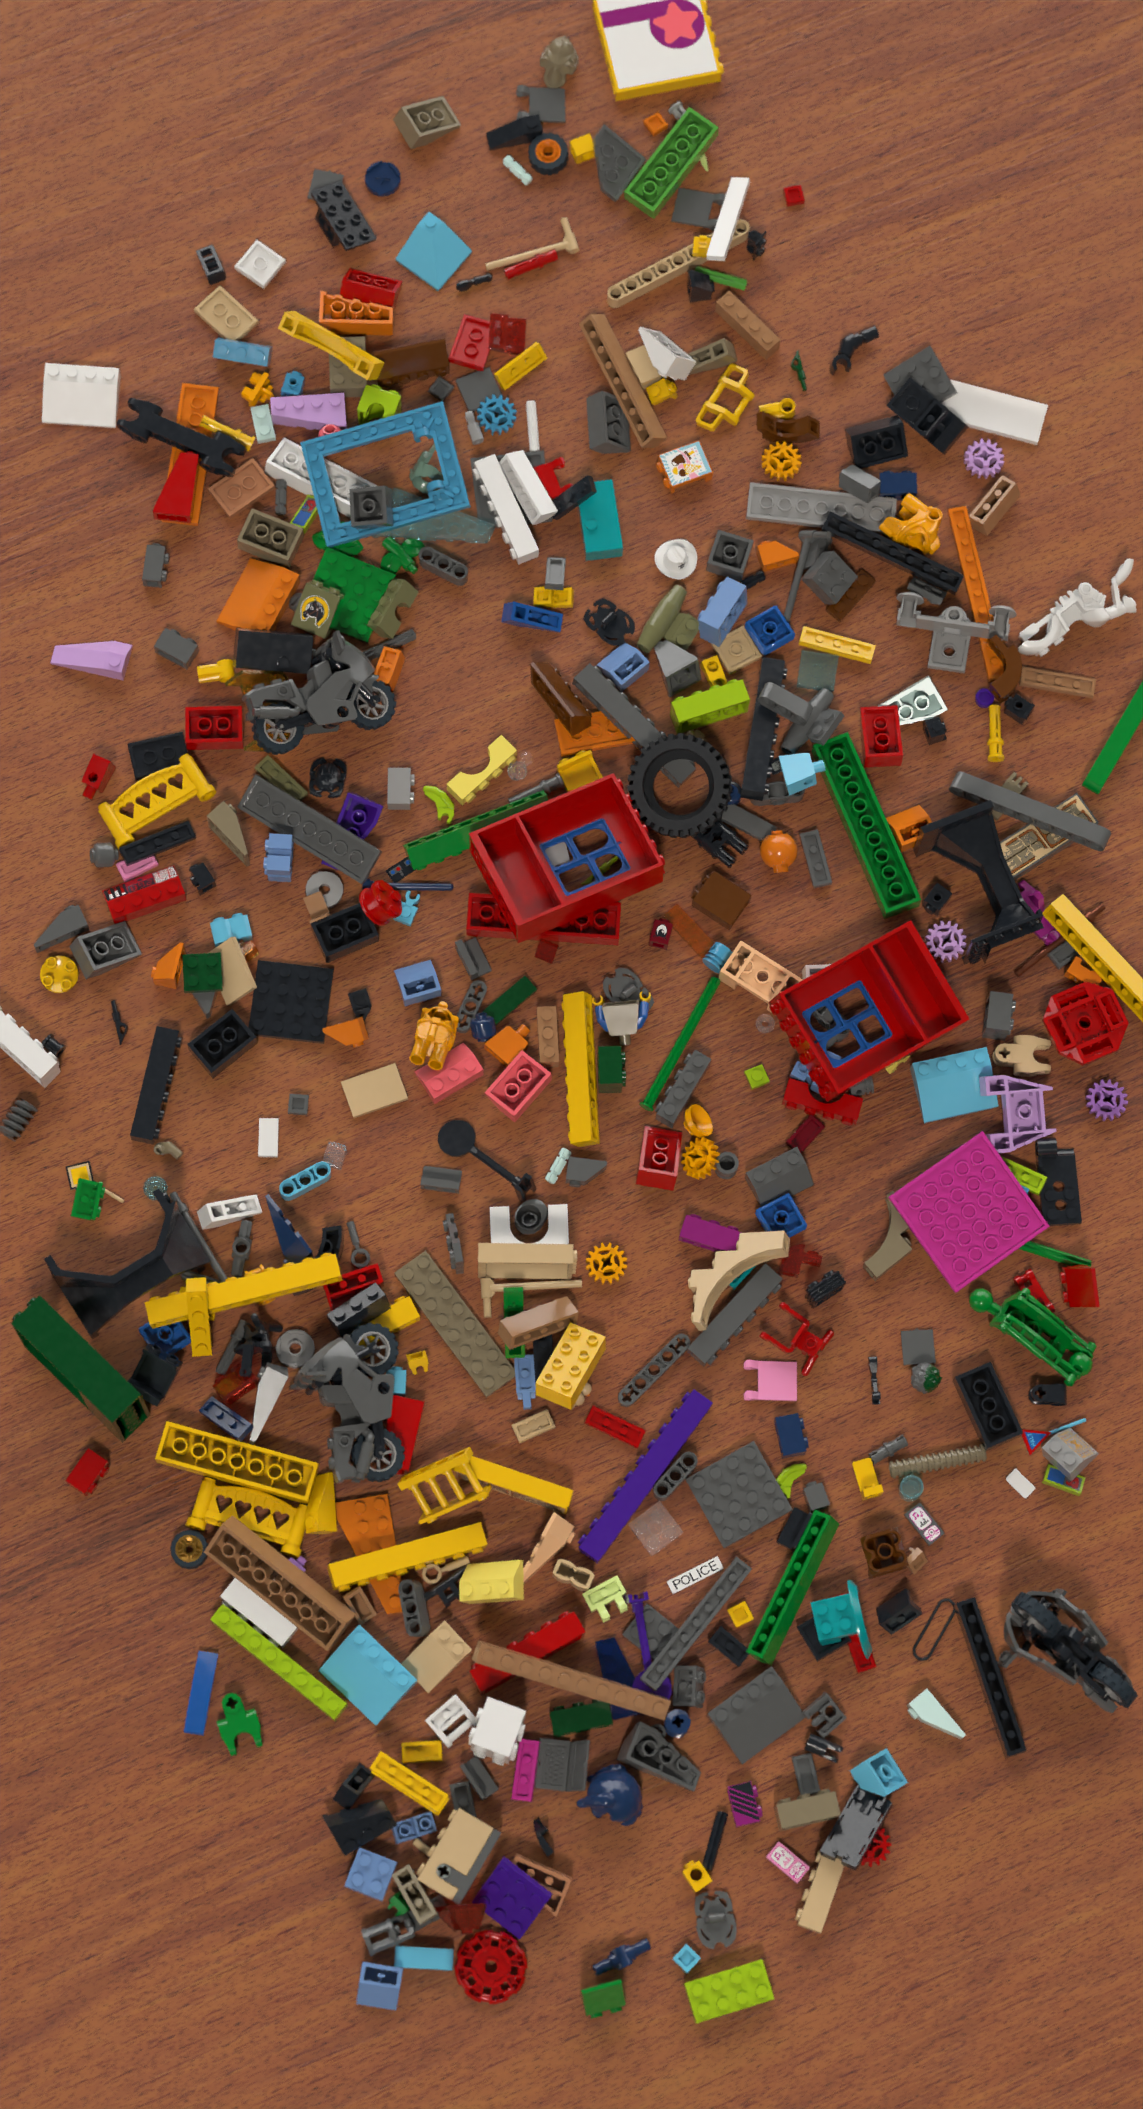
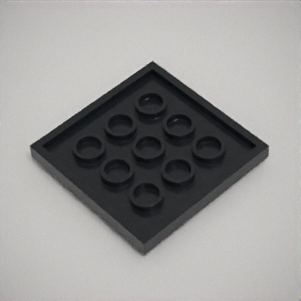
[248,960,334,1044]

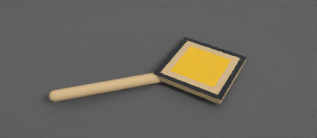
[66,1161,124,1203]

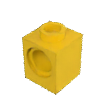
[569,133,595,164]
[682,1860,712,1893]

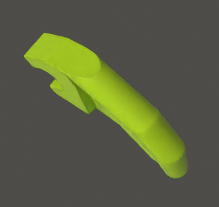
[423,786,454,825]
[776,1464,807,1500]

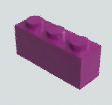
[679,1214,742,1252]

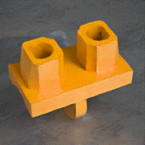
[241,372,274,407]

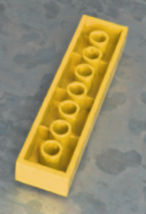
[155,1421,319,1504]

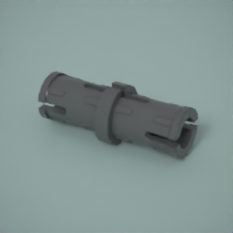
[868,1435,908,1465]

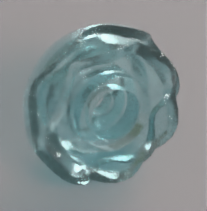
[143,1176,168,1200]

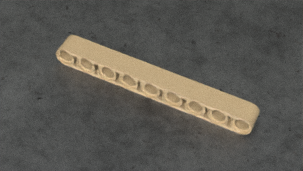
[607,219,749,308]

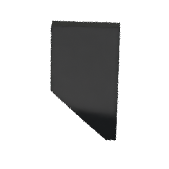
[348,988,372,1021]
[533,1818,554,1858]

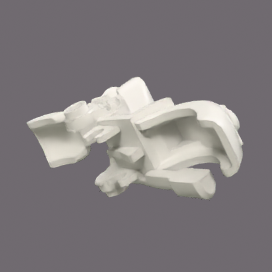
[1017,559,1137,657]

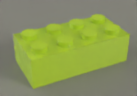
[670,679,750,735]
[683,1959,774,2024]

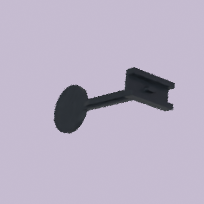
[437,1120,537,1203]

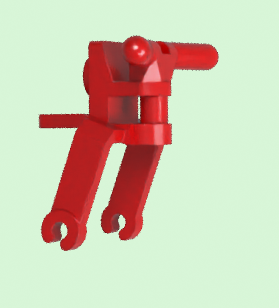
[759,1302,834,1376]

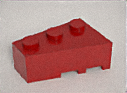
[323,1263,384,1311]

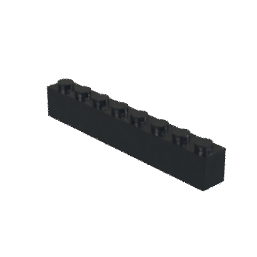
[821,511,964,595]
[740,657,788,801]
[954,1597,1027,1759]

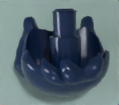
[576,1764,643,1826]

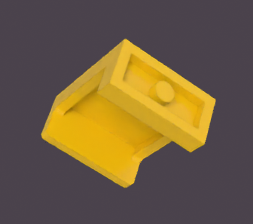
[557,750,603,792]

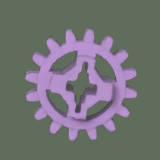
[964,439,1004,479]
[925,921,967,962]

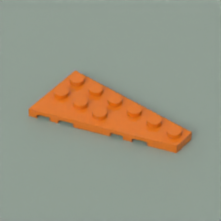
[335,1494,402,1615]

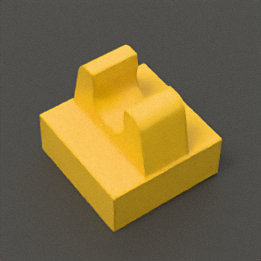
[692,235,712,258]
[406,1350,429,1375]

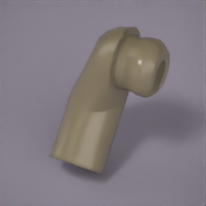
[154,1141,183,1160]

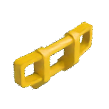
[696,364,755,431]

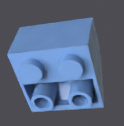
[596,643,650,692]
[394,960,441,1006]
[356,1962,403,2011]

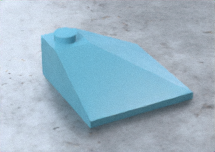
[395,212,472,291]

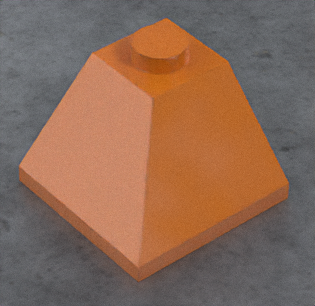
[151,942,186,989]

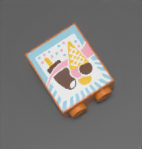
[656,440,713,494]

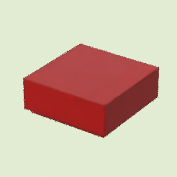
[783,185,805,207]

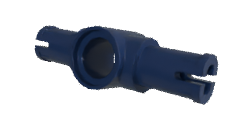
[592,1938,651,1976]

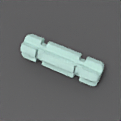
[503,155,532,185]
[545,1148,571,1184]

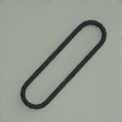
[913,1599,955,1661]

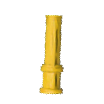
[199,415,256,452]
[987,705,1004,762]

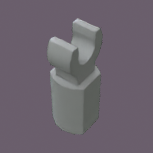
[465,411,484,445]

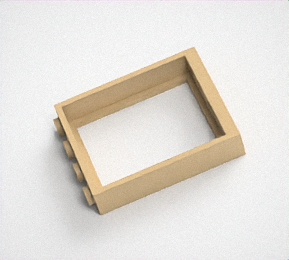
[478,1243,577,1280]

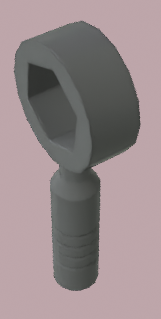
[346,1221,370,1269]

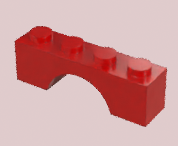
[782,1078,863,1126]

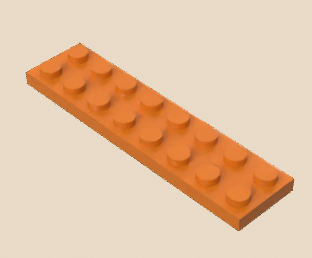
[161,383,219,526]

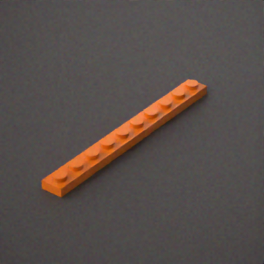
[948,506,1004,683]

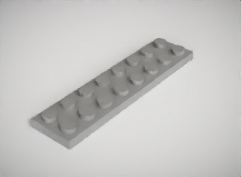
[746,482,897,535]

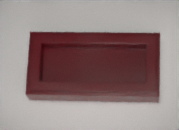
[786,1115,826,1154]

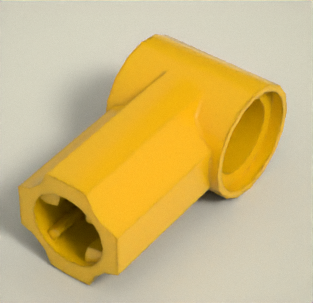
[759,398,795,420]
[197,659,236,683]

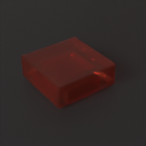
[535,939,559,964]

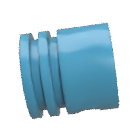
[702,942,733,974]

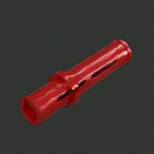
[504,249,558,280]

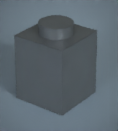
[802,1481,830,1513]

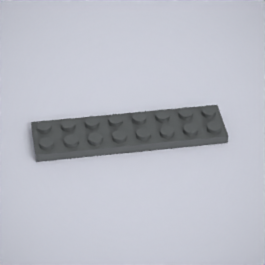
[237,774,383,884]

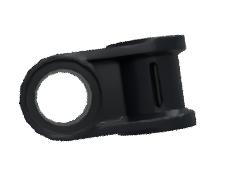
[1028,1384,1067,1406]

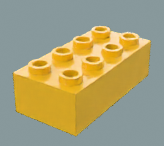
[535,1322,606,1410]

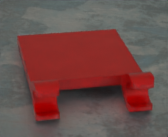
[533,457,573,499]

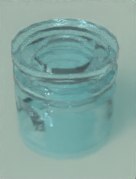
[898,1475,924,1502]

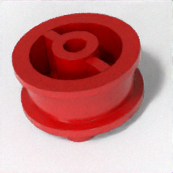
[359,880,402,926]

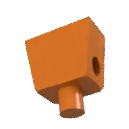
[484,1024,530,1068]

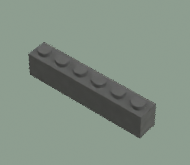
[687,1263,783,1367]

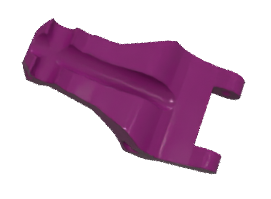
[1018,880,1060,945]

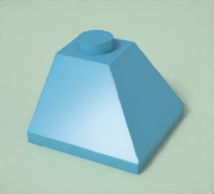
[850,1748,908,1797]

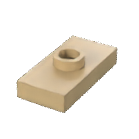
[511,1409,555,1444]

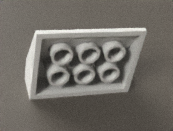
[42,363,121,428]

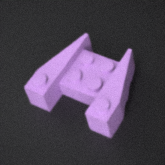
[979,1075,1056,1153]

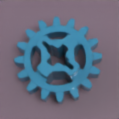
[477,395,517,435]

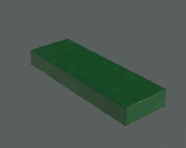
[482,976,537,1026]

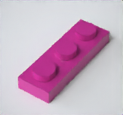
[511,1739,541,1802]

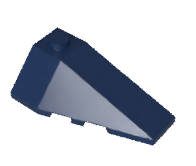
[265,1194,314,1264]

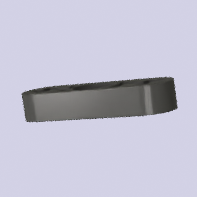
[457,980,487,1033]

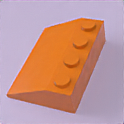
[216,558,300,631]

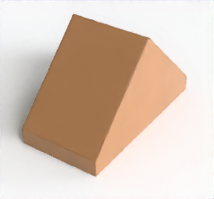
[343,1586,377,1625]

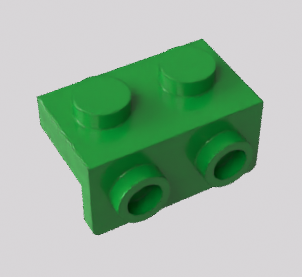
[70,1178,105,1221]

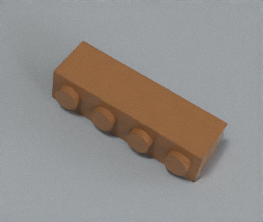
[715,291,781,360]
[498,1296,579,1349]

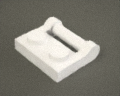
[425,1694,476,1748]

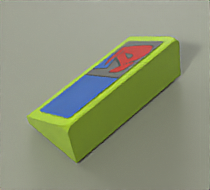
[290,495,318,534]
[1042,1464,1085,1496]

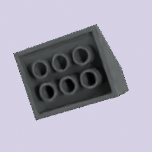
[706,1666,805,1764]

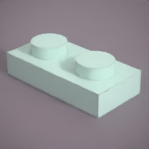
[250,404,276,444]

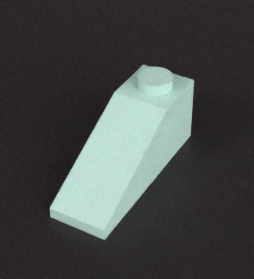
[907,1689,966,1739]

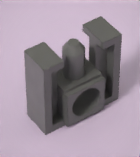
[801,1692,847,1738]

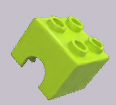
[357,384,402,425]

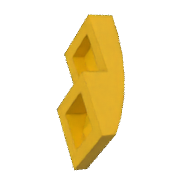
[533,587,574,608]

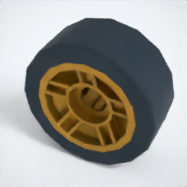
[170,1530,208,1569]

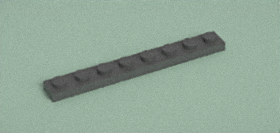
[640,1557,752,1692]

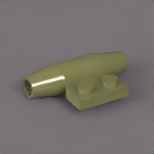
[637,585,699,653]

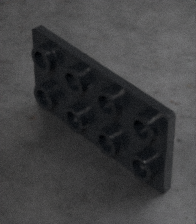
[311,181,376,251]

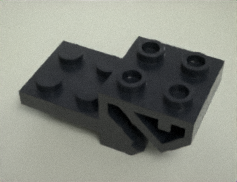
[886,377,968,455]

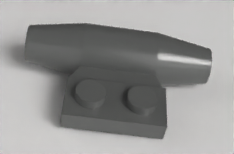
[780,688,845,755]

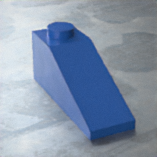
[501,602,563,632]

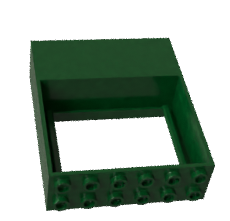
[11,1295,150,1443]

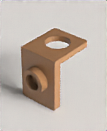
[303,891,331,923]

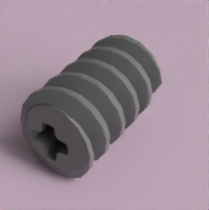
[0,1099,38,1142]

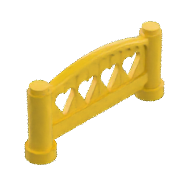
[98,754,216,850]
[186,1477,307,1558]

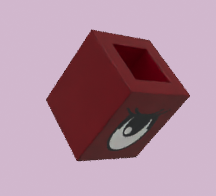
[649,918,673,950]

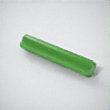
[695,266,747,290]

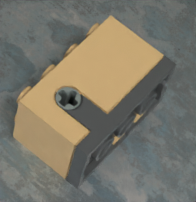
[416,1808,502,1905]

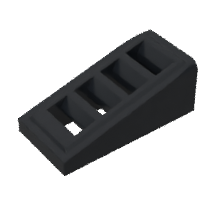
[196,244,226,285]

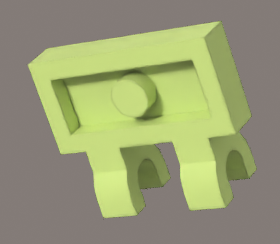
[582,1576,628,1623]

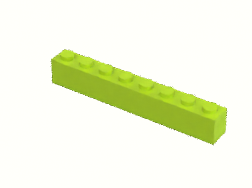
[210,1604,348,1721]

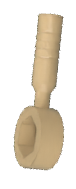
[422,1556,470,1584]

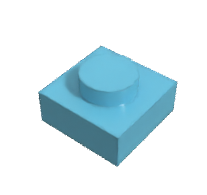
[673,1944,701,1973]

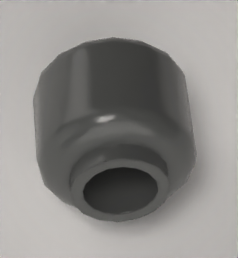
[90,842,119,868]

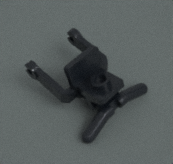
[234,1313,283,1377]

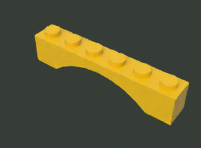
[278,311,385,380]

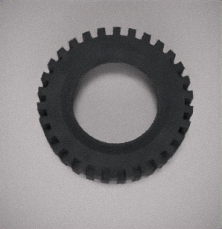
[627,733,733,838]

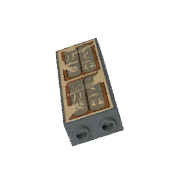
[1000,793,1099,880]

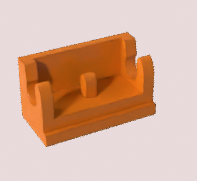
[374,646,405,692]

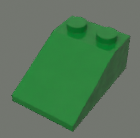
[580,1979,626,2019]

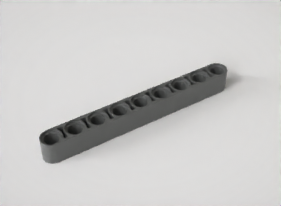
[949,771,1111,851]

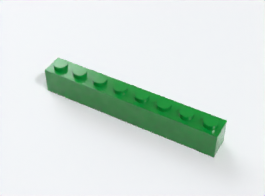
[403,790,549,870]
[746,1510,839,1666]

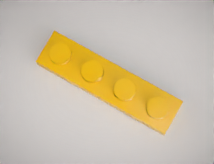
[799,626,876,664]

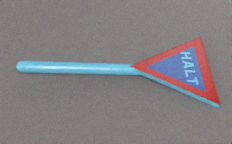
[1022,1418,1086,1456]

